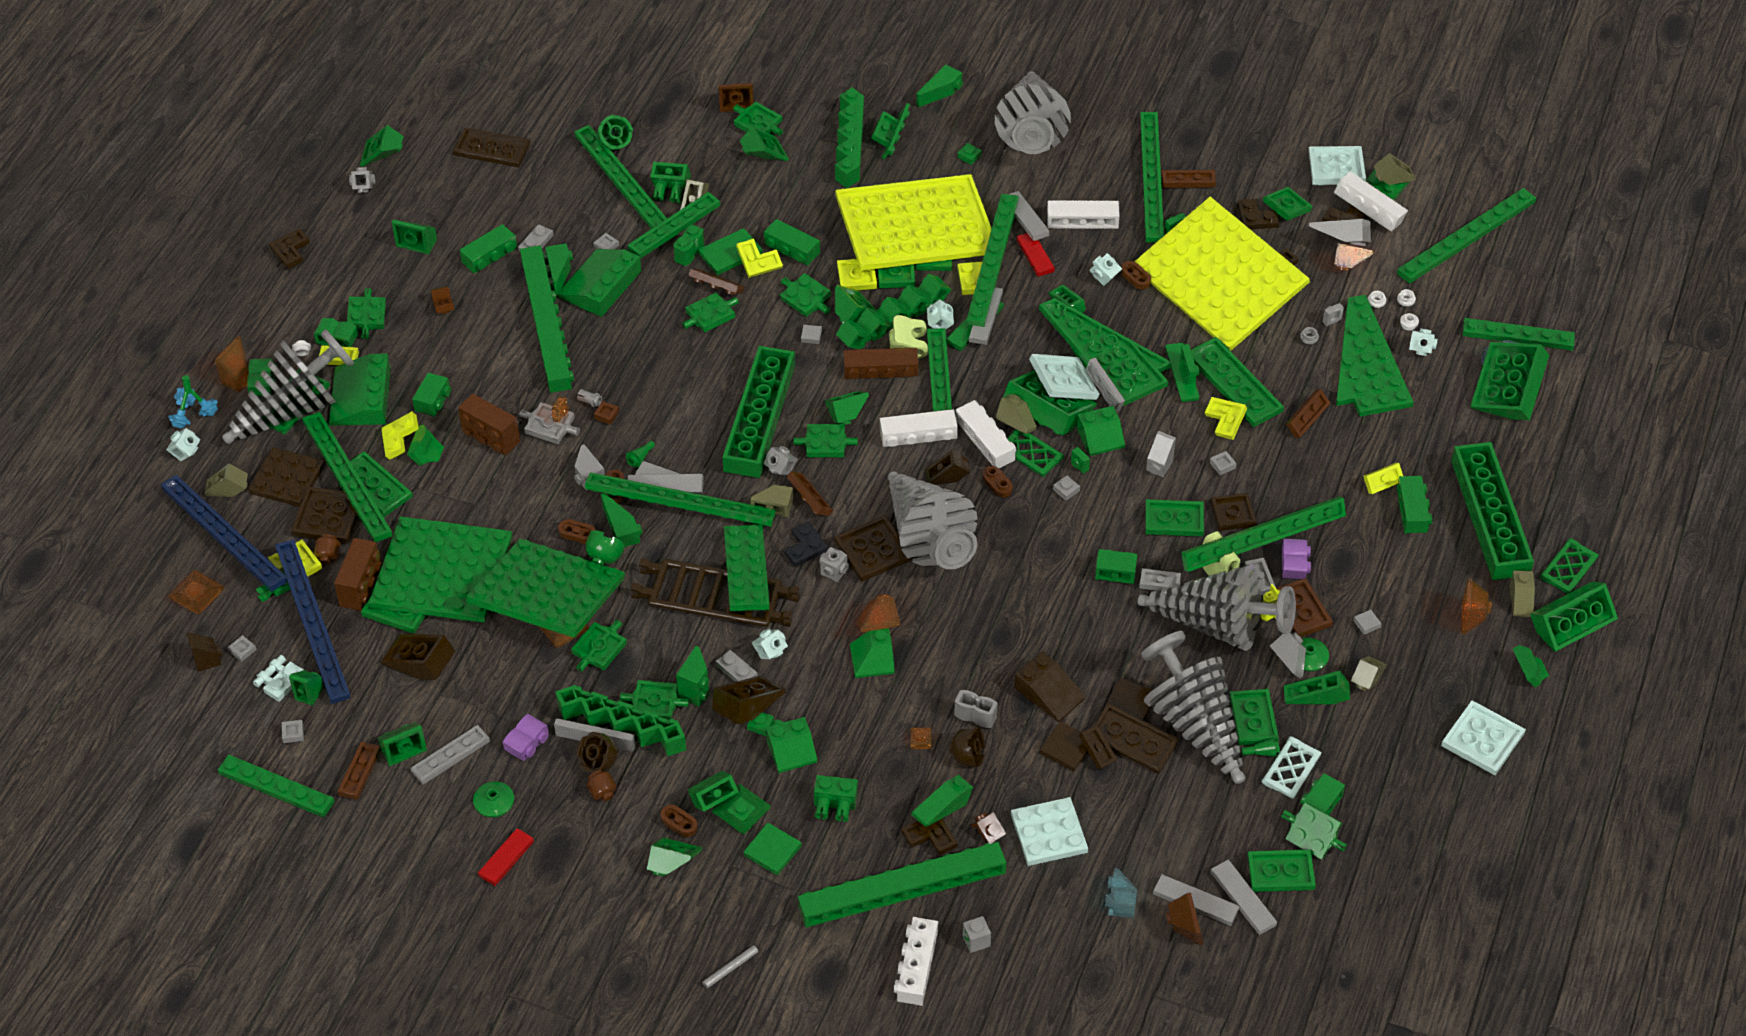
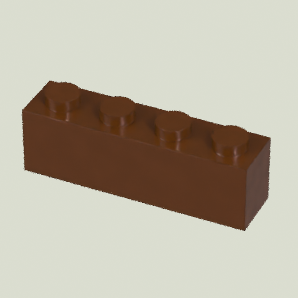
[844,348,918,379]

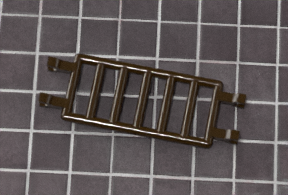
[630,558,800,627]

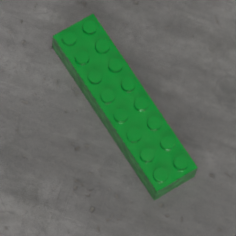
[722,346,795,478]
[1451,442,1534,580]

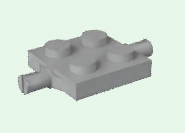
[519,402,580,444]

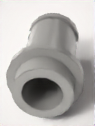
[577,389,602,407]

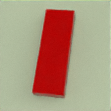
[1017,233,1055,277]
[478,828,534,886]

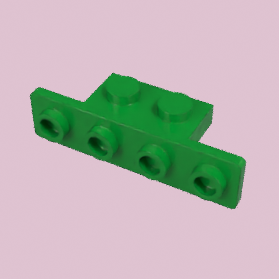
[871,103,910,160]
[1165,343,1199,402]

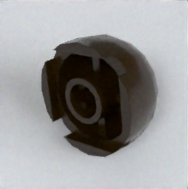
[949,727,985,767]
[576,732,618,773]

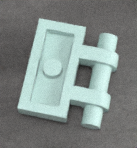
[253,655,303,702]

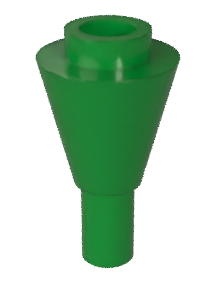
[626,441,655,468]
[1242,737,1280,757]

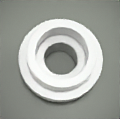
[1397,289,1416,306]
[1368,291,1386,308]
[1400,313,1419,331]
[292,340,311,356]

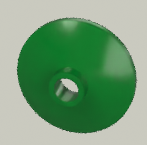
[1301,638,1329,671]
[473,781,514,817]

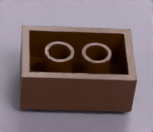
[458,393,520,456]
[334,538,383,611]

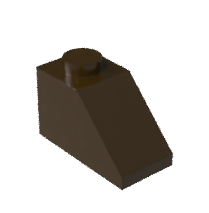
[925,450,970,485]
[187,633,223,672]

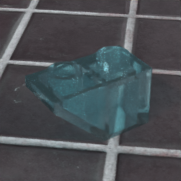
[1105,868,1137,918]

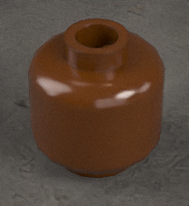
[314,534,341,565]
[586,770,617,802]

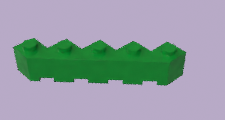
[835,87,864,188]
[836,274,952,350]
[555,685,686,757]

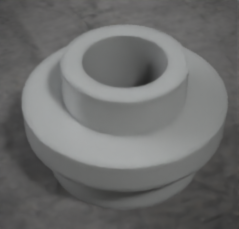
[1300,327,1319,344]

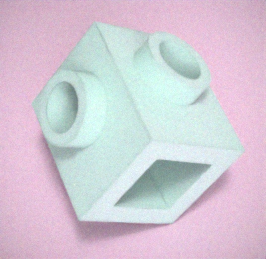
[1089,253,1122,286]
[927,300,954,330]
[1409,329,1438,356]
[166,428,200,461]
[752,628,788,659]

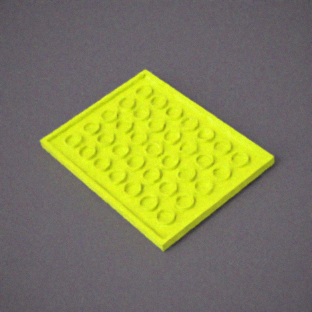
[835,174,992,270]
[1134,197,1310,351]

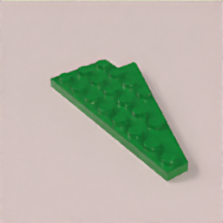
[1336,295,1414,417]
[1039,298,1172,407]

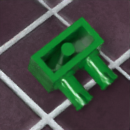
[650,162,691,203]
[814,775,858,822]

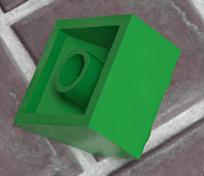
[1077,406,1125,456]
[676,646,710,707]
[766,717,817,773]
[378,722,427,767]

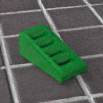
[1048,284,1086,313]

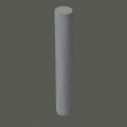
[703,945,758,989]

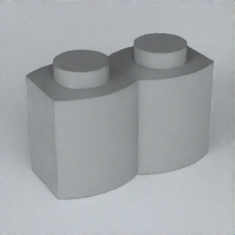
[954,690,998,728]

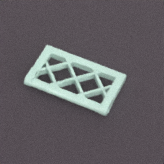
[1262,737,1321,799]

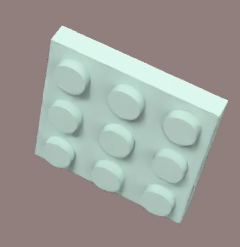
[1309,146,1366,185]
[1029,354,1099,400]
[1441,701,1526,775]
[1011,797,1088,866]

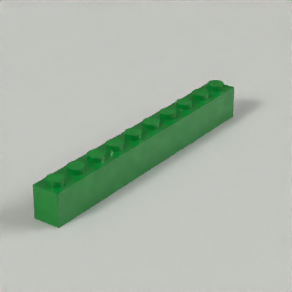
[520,245,574,393]
[798,842,1006,928]

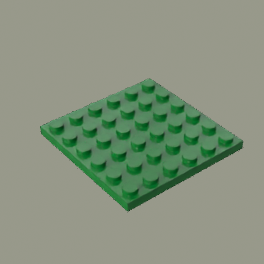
[369,516,513,623]
[467,539,625,638]

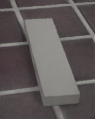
[1009,191,1049,241]
[969,287,1003,345]
[628,474,704,494]
[554,719,635,752]
[411,725,490,785]
[1211,860,1277,935]
[1153,875,1240,926]

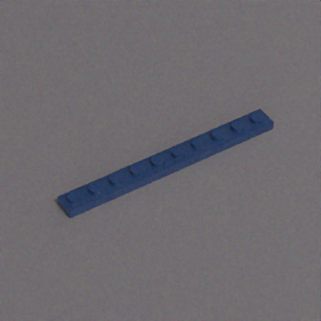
[161,475,287,592]
[275,539,351,704]

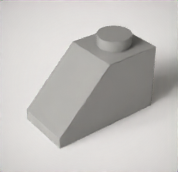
[1146,431,1176,477]
[574,445,605,490]
[1270,632,1306,679]

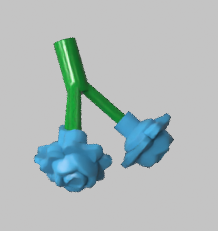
[168,375,218,428]

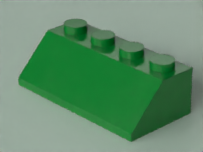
[1530,582,1618,651]

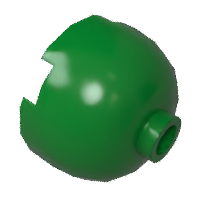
[598,115,633,150]
[585,530,625,566]

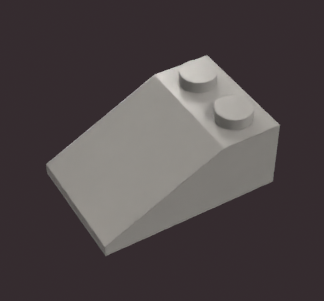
[1309,219,1371,247]

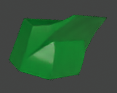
[407,424,444,466]
[1513,645,1549,687]

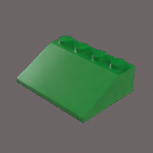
[557,249,641,317]
[1470,342,1549,421]
[329,353,391,426]
[1003,370,1097,436]

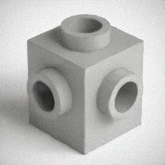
[349,167,375,192]
[763,446,798,475]
[819,547,849,582]

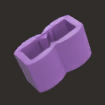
[1282,539,1311,579]
[503,714,549,761]

